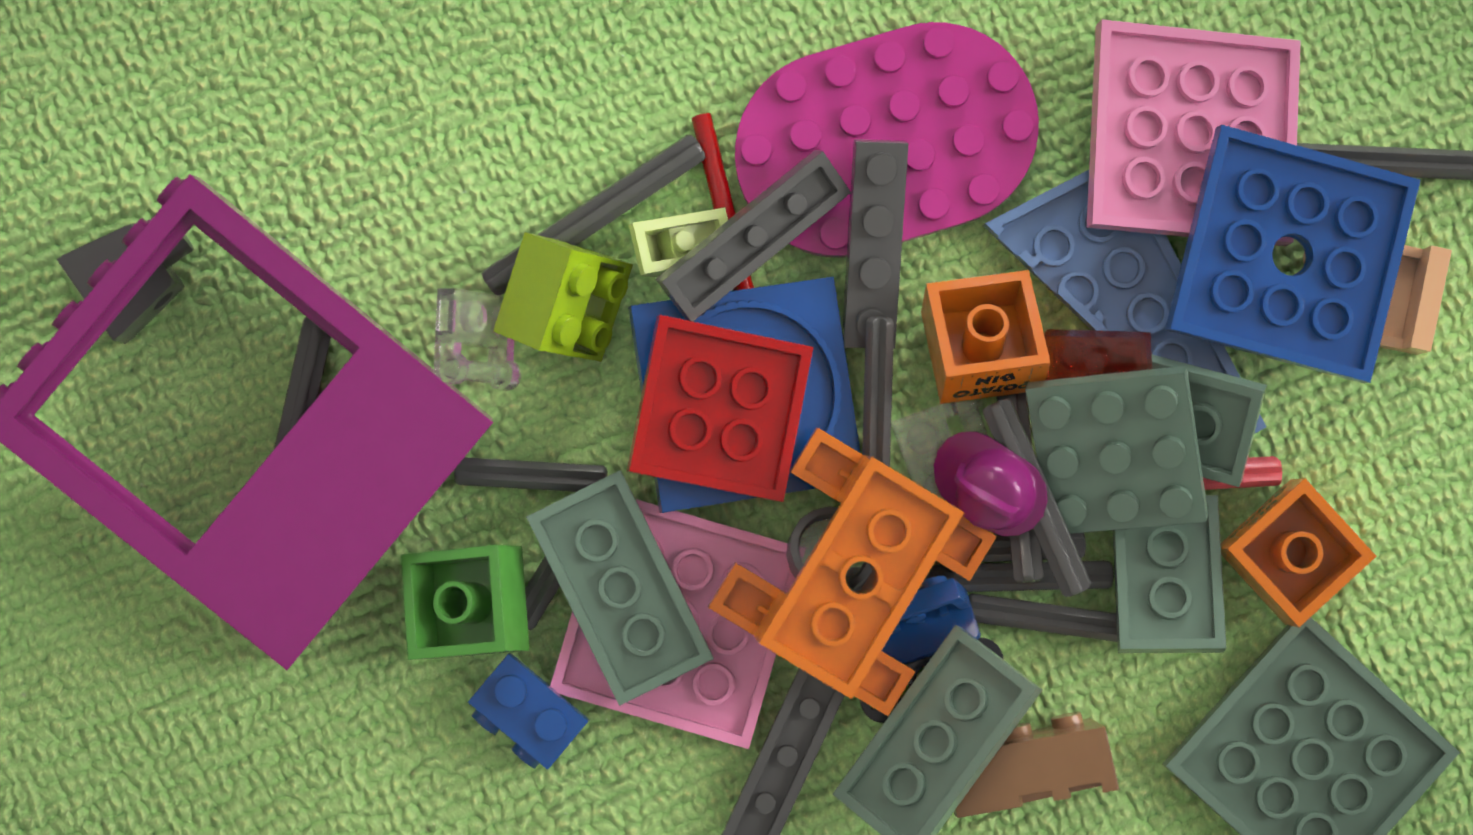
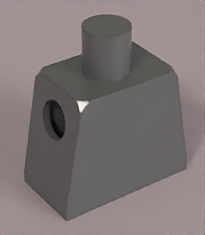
[57,223,195,344]

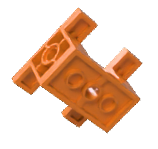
[708,427,997,716]

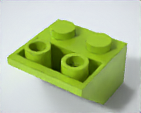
[493,232,633,362]

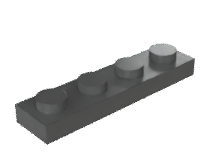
[842,139,909,349]
[656,150,851,321]
[721,668,845,835]

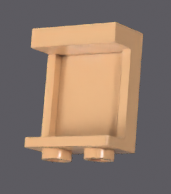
[1303,245,1452,355]

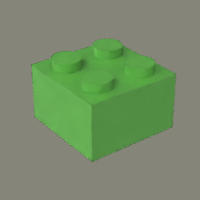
[401,545,530,660]

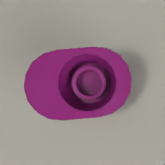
[933,431,1048,536]

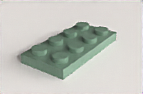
[526,470,714,706]
[833,625,1042,835]

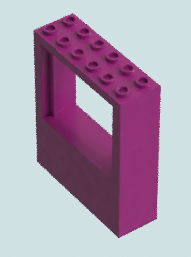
[0,174,493,670]

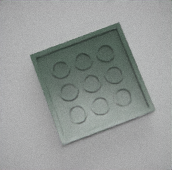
[1163,617,1460,835]

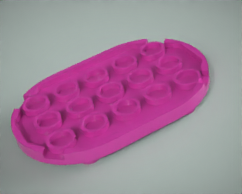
[735,22,1039,258]

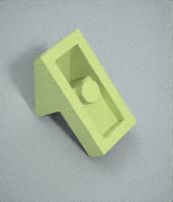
[629,208,728,277]

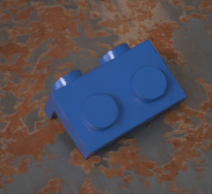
[882,576,981,665]
[468,653,590,770]

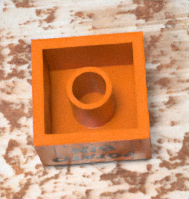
[921,270,1051,404]
[1221,478,1377,627]

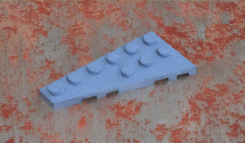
[983,170,1266,434]

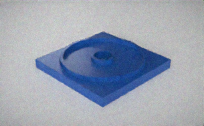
[1165,125,1421,383]
[628,277,860,513]

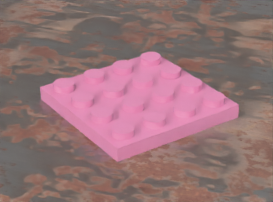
[1086,20,1301,246]
[550,499,807,749]

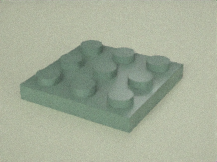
[1025,366,1208,534]

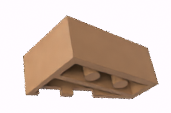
[953,712,1119,818]

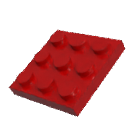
[627,315,814,502]

